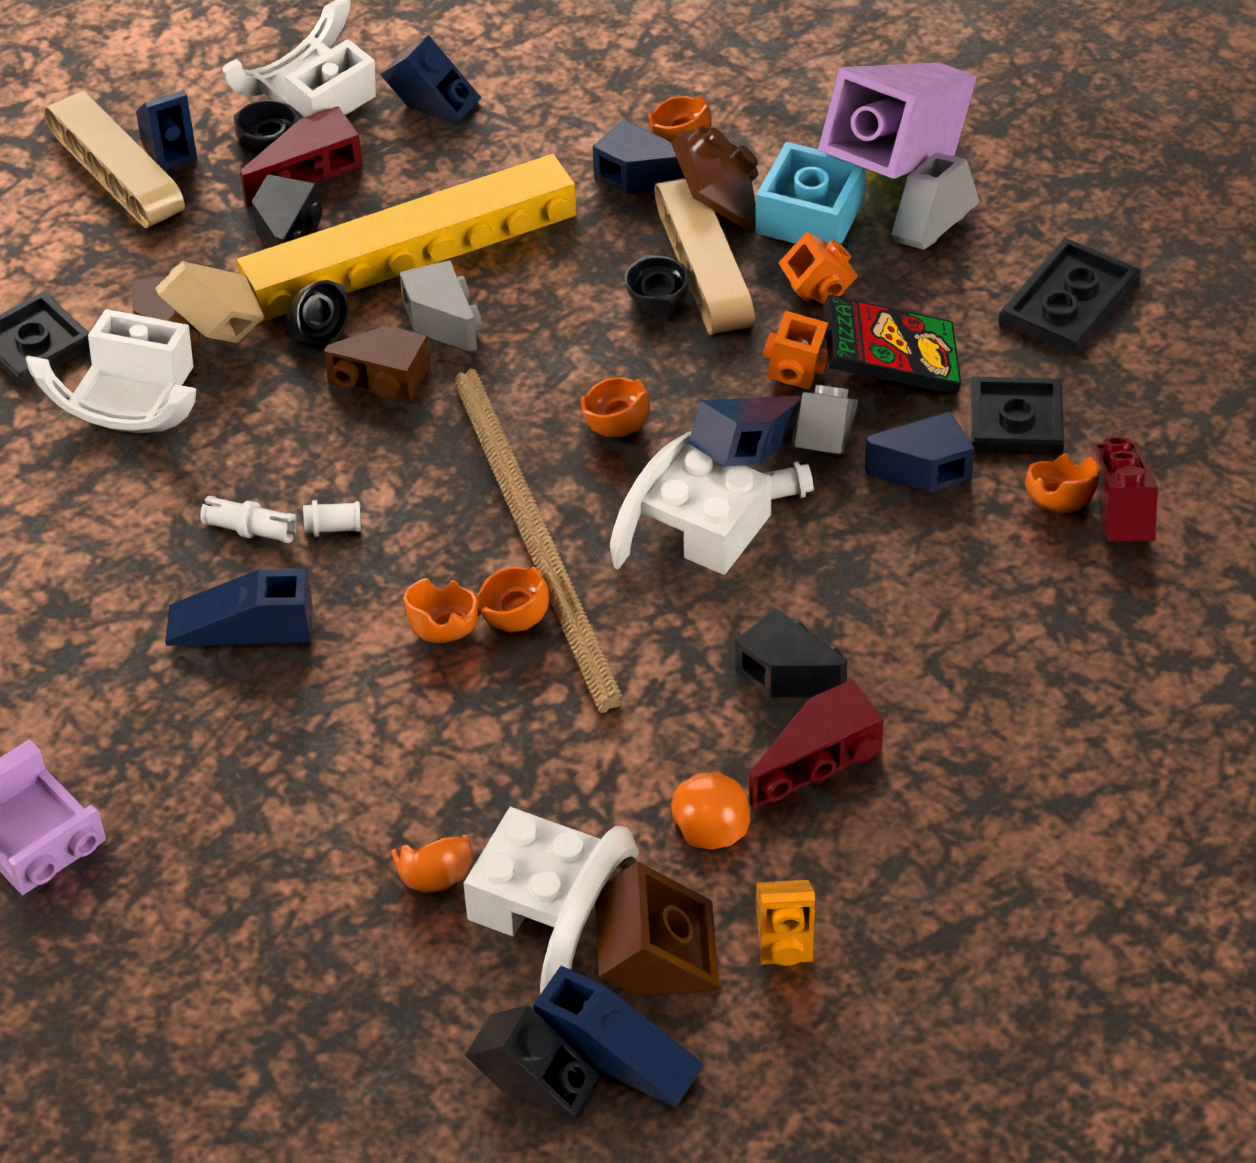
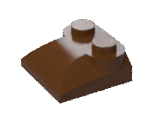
[671,127,759,233]

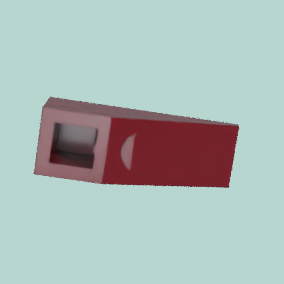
[1091,437,1158,542]
[749,679,884,809]

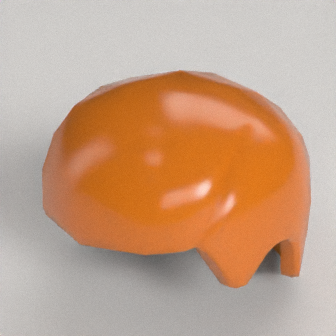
[648,95,712,142]
[581,377,650,438]
[1025,453,1101,514]
[476,566,549,633]
[402,578,481,643]
[671,772,750,850]
[391,835,474,893]

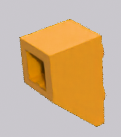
[756,880,815,966]

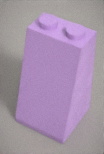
[818,63,977,179]

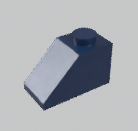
[136,90,198,170]

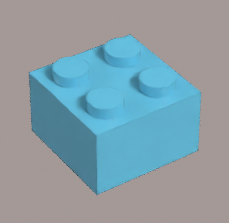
[756,142,866,244]

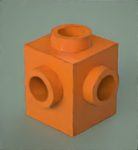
[778,232,858,305]
[763,311,828,390]

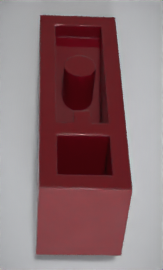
[240,106,363,207]

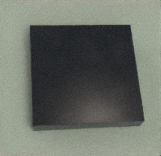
[0,291,90,388]
[970,376,1064,455]

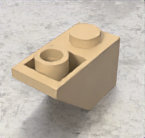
[155,261,264,343]

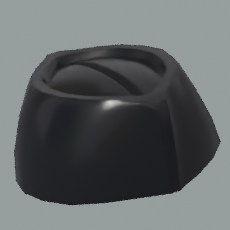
[234,100,299,153]
[624,255,690,321]
[285,280,349,346]

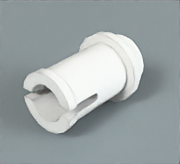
[764,461,814,499]
[303,500,361,537]

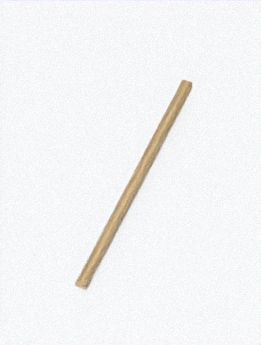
[455,368,623,713]

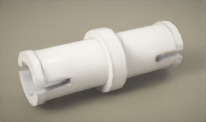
[200,496,298,543]

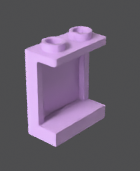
[0,739,106,895]

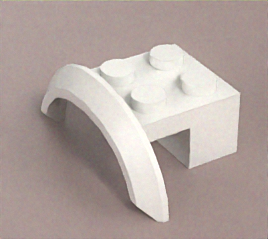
[222,0,376,120]
[26,309,196,433]
[610,431,771,575]
[464,807,639,994]

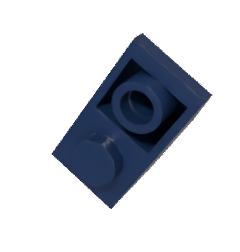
[380,35,482,124]
[593,119,685,194]
[865,411,974,493]

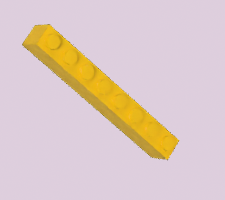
[237,154,576,323]

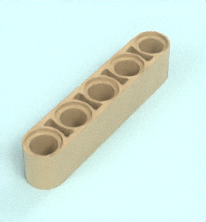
[44,91,185,228]
[655,178,755,335]

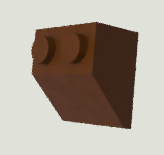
[595,861,719,996]

